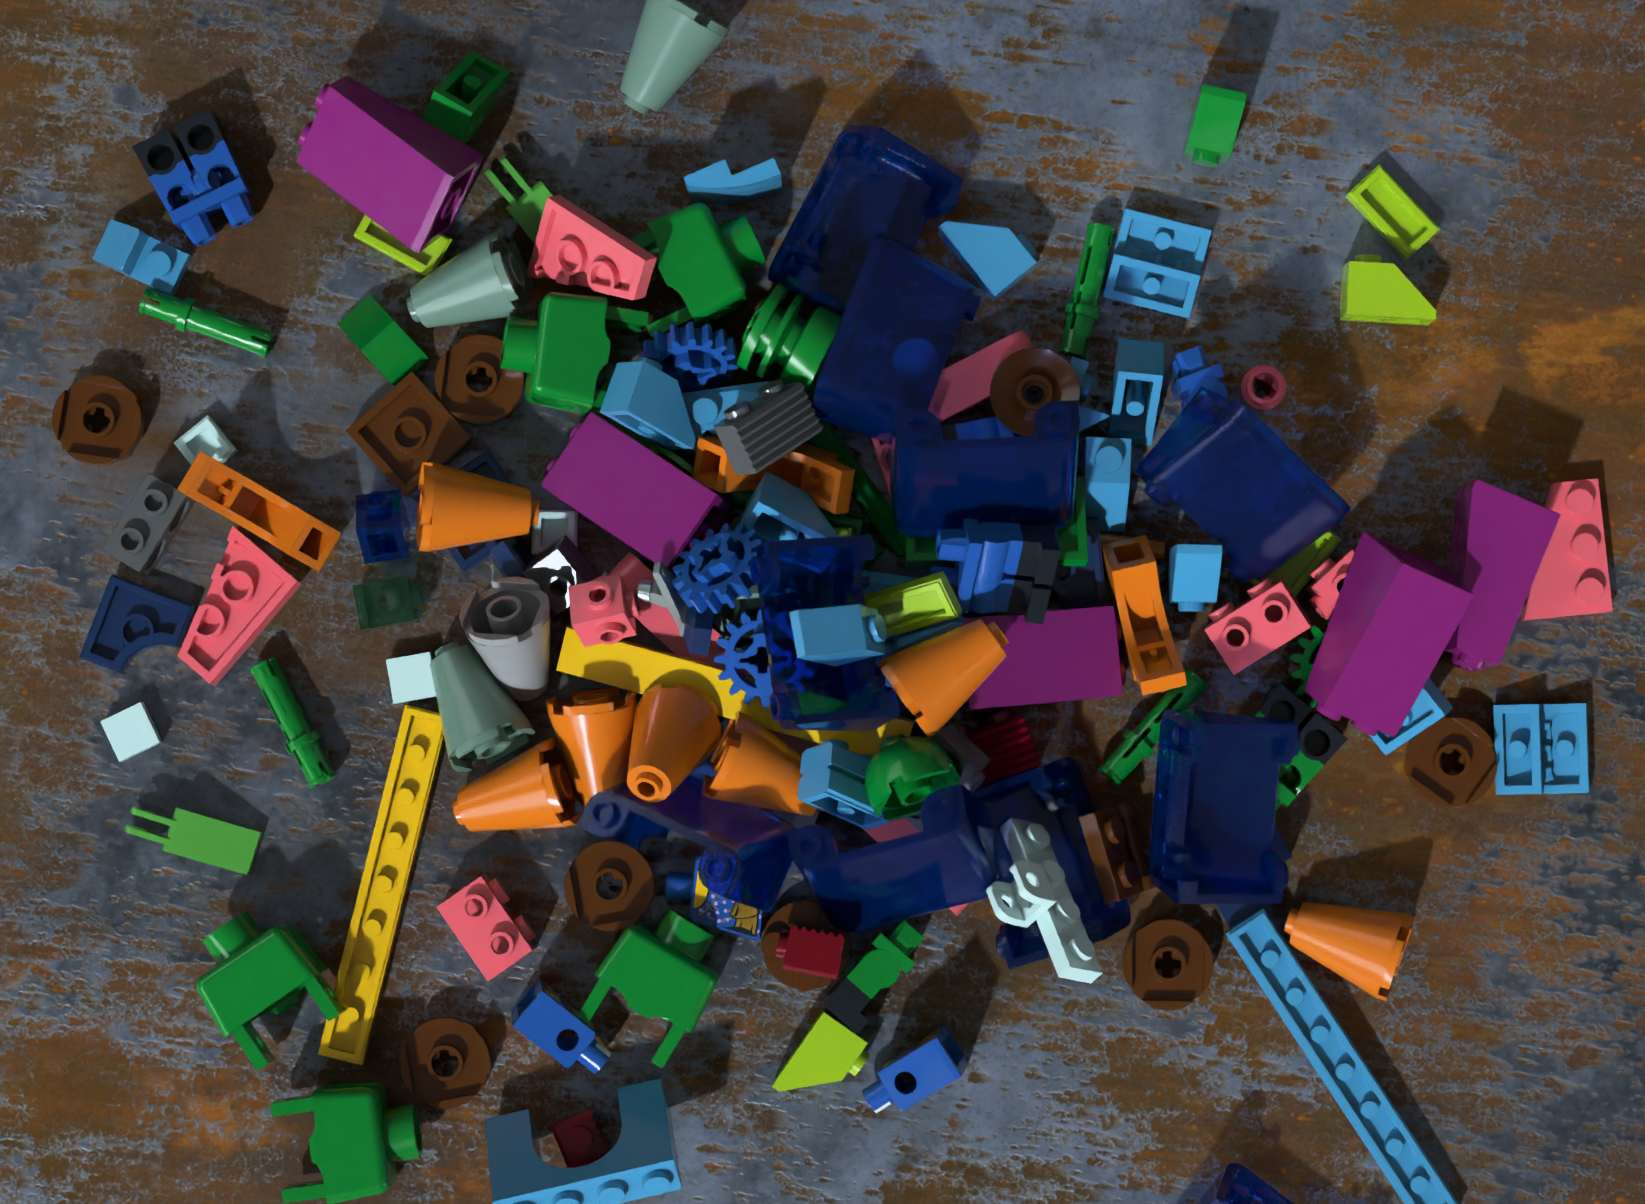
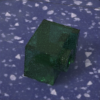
[353,576,424,632]

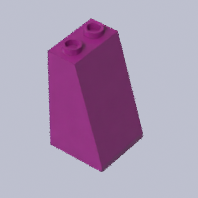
[296,76,484,253]
[540,412,740,576]
[1443,479,1561,673]
[1304,532,1475,737]
[957,606,1126,712]

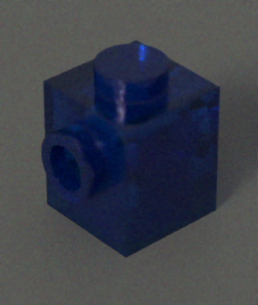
[356,489,409,564]

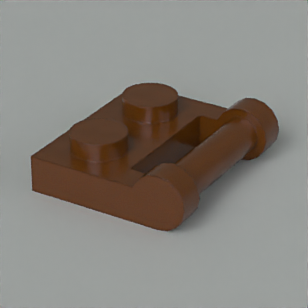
[1079,800,1158,905]

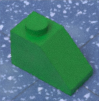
[423,50,511,144]
[1183,85,1247,167]

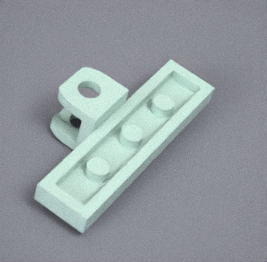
[986,817,1103,984]

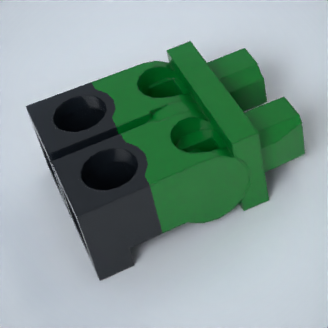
[1213,683,1347,820]
[821,919,924,1035]

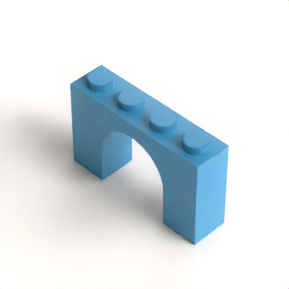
[485,1078,682,1204]

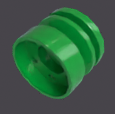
[737,282,847,396]

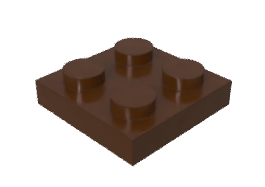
[346,372,473,498]

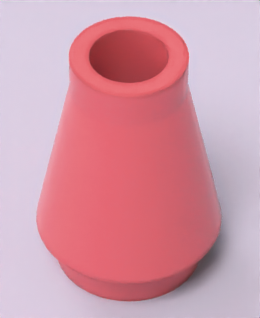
[1241,365,1286,410]

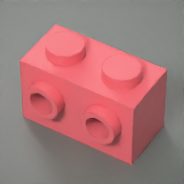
[1205,577,1312,675]
[436,875,537,981]

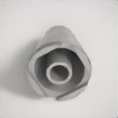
[459,577,551,701]

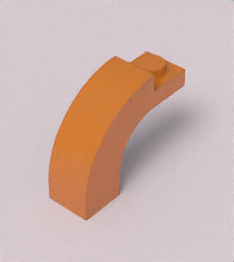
[692,435,855,514]
[177,451,342,572]
[1102,535,1187,696]

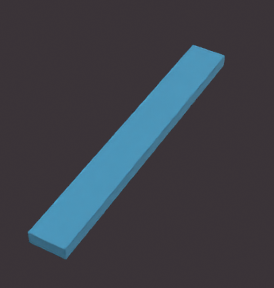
[1224,907,1459,1204]

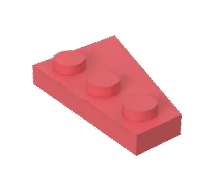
[526,195,657,300]
[1520,478,1613,621]
[178,526,302,686]

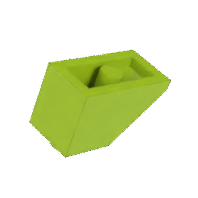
[1340,254,1437,326]
[772,1009,870,1092]

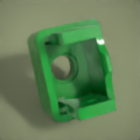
[629,202,766,340]
[500,292,649,415]
[577,908,720,1069]
[196,911,347,1071]
[270,1081,423,1204]

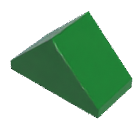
[337,294,430,386]

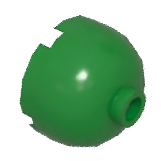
[864,734,960,821]

